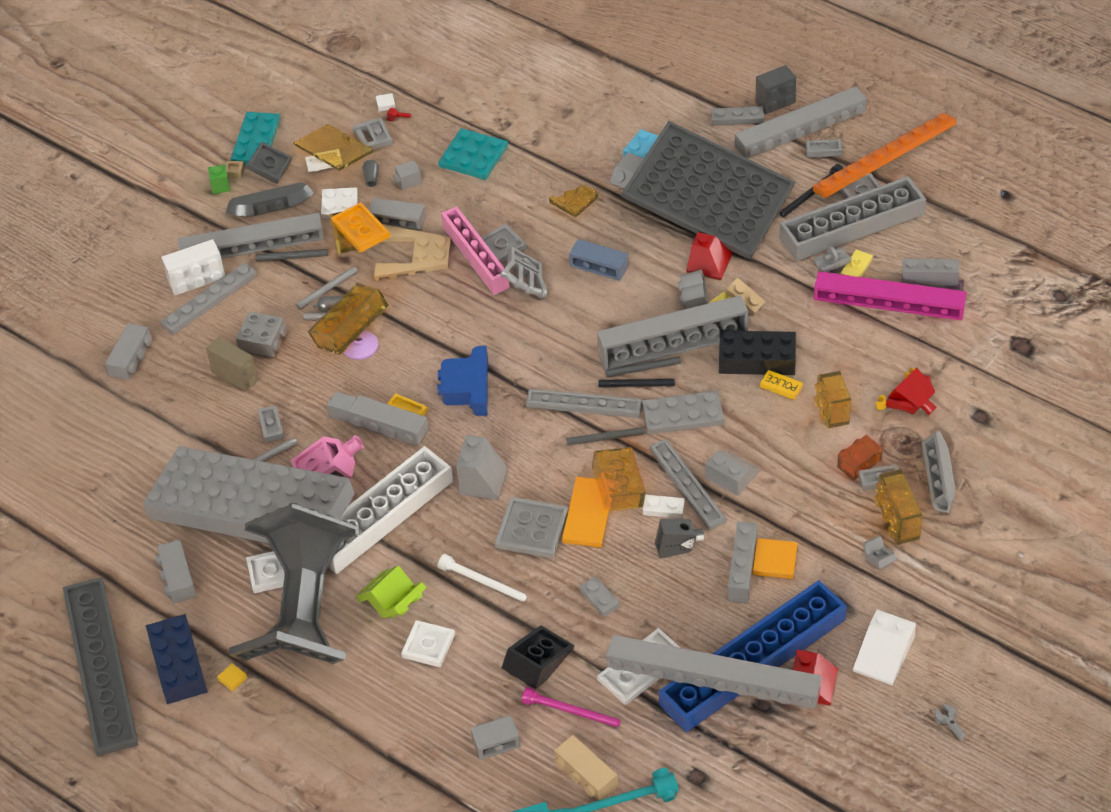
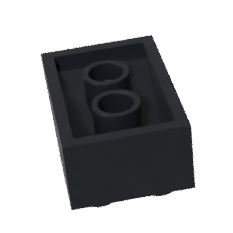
[502,625,575,689]

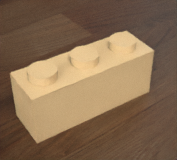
[554,735,618,800]

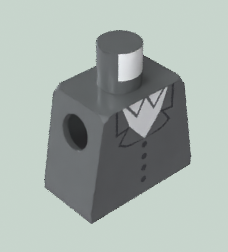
[655,519,704,559]

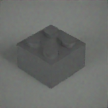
[755,65,796,114]

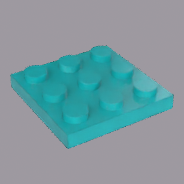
[438,128,508,180]

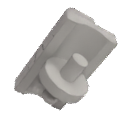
[813,247,851,273]

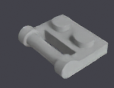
[352,117,392,154]

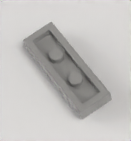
[711,106,764,126]

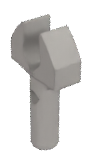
[935,704,966,740]

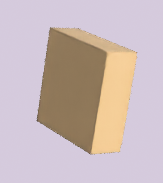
[226,161,244,178]

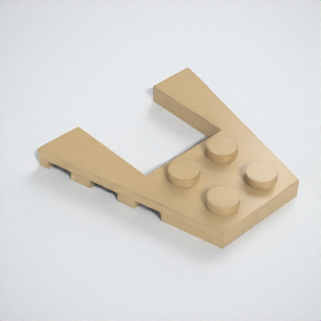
[374,224,451,281]

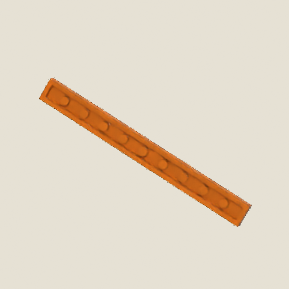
[813,113,956,198]

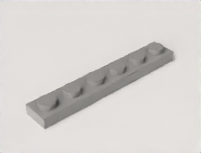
[160,263,257,335]

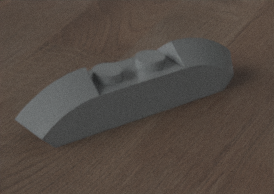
[226,182,314,217]

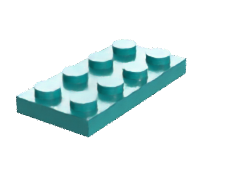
[230,111,280,165]

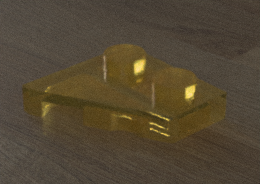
[549,185,598,218]

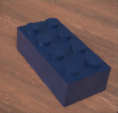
[145,614,207,704]

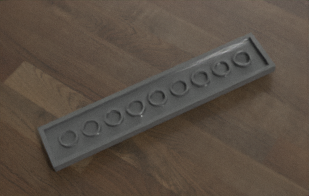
[63,577,139,757]

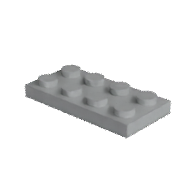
[642,391,724,435]

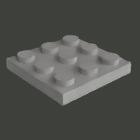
[495,497,569,559]

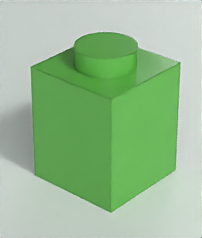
[208,165,230,194]

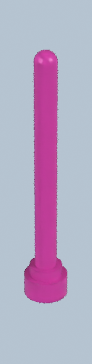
[522,687,621,727]

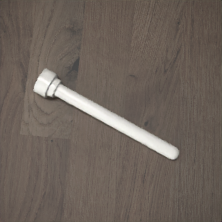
[438,554,527,601]

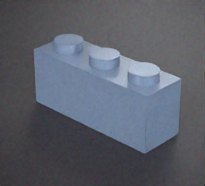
[569,239,629,281]

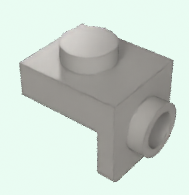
[863,535,896,569]

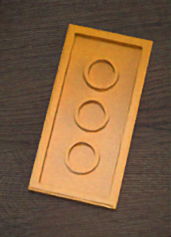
[562,477,615,548]

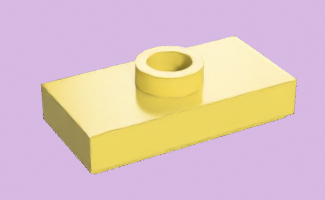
[840,249,873,277]

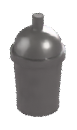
[313,295,348,313]

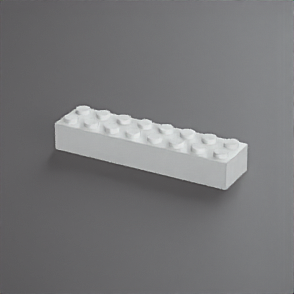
[328,446,453,575]

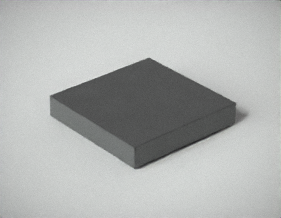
[246,142,292,184]

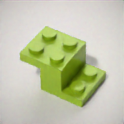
[355,565,427,619]

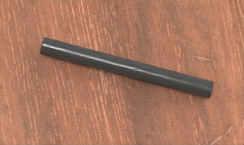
[256,249,328,261]
[605,357,681,377]
[566,427,644,446]

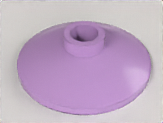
[341,330,378,360]

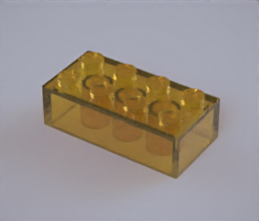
[307,283,389,354]

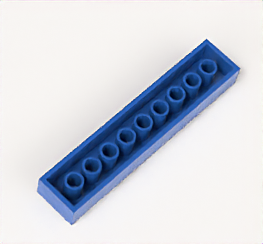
[658,580,847,732]

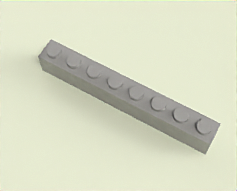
[735,87,867,158]
[178,213,324,259]

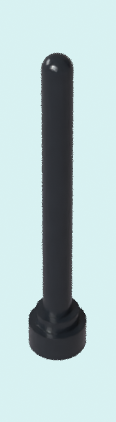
[780,164,844,217]

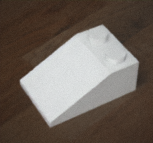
[853,610,916,685]

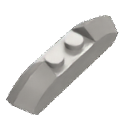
[922,431,955,513]

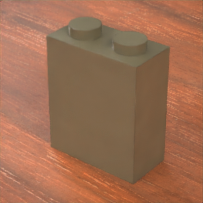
[206,337,258,392]

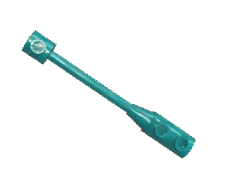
[512,768,679,812]

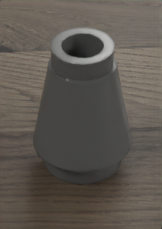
[362,160,379,187]

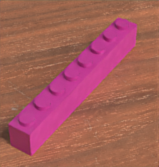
[814,271,967,320]

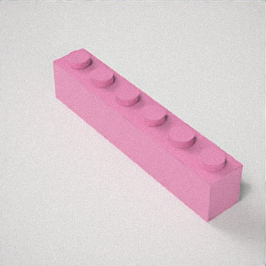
[441,206,510,295]

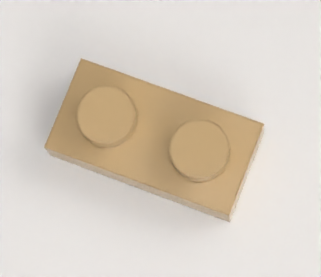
[725,278,765,316]

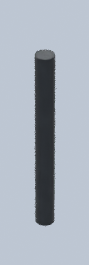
[598,379,675,387]

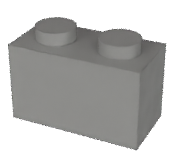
[470,716,520,760]

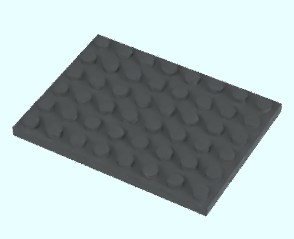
[621,121,795,260]

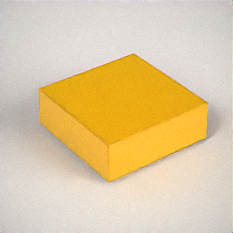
[217,663,247,692]

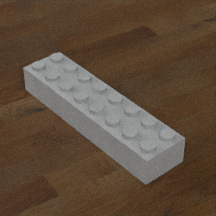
[780,176,926,261]
[597,295,748,372]

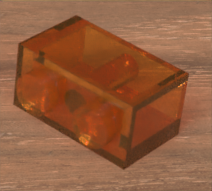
[837,435,883,481]

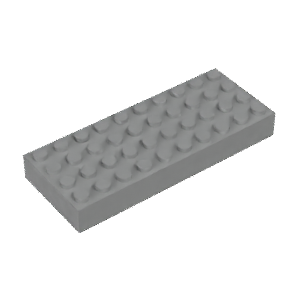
[143,446,355,543]

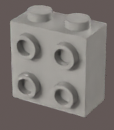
[236,312,287,357]

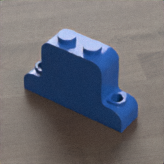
[437,346,488,416]

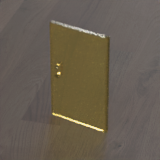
[293,124,373,171]

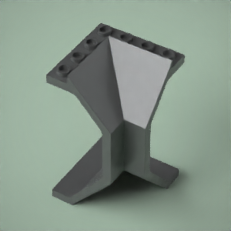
[229,503,359,664]

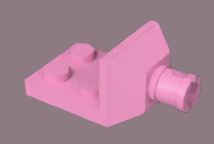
[291,435,364,479]

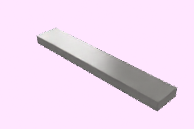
[526,389,642,418]
[649,439,726,531]

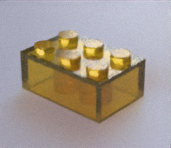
[592,447,646,511]
[874,469,923,545]

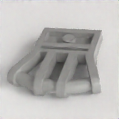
[500,247,547,299]

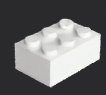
[162,239,225,296]

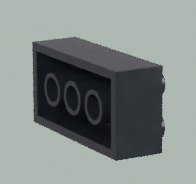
[719,330,796,375]

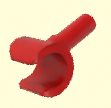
[386,108,411,121]

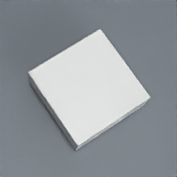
[376,93,396,112]

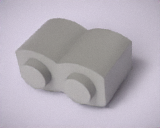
[678,270,709,309]

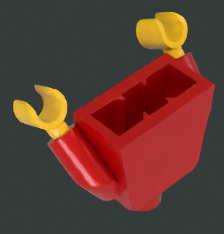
[875,367,937,415]

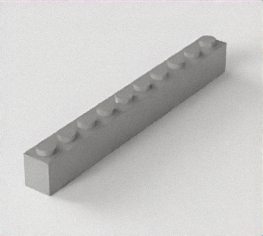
[606,635,822,709]

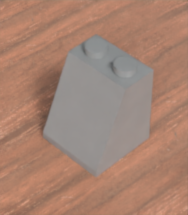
[456,435,508,500]

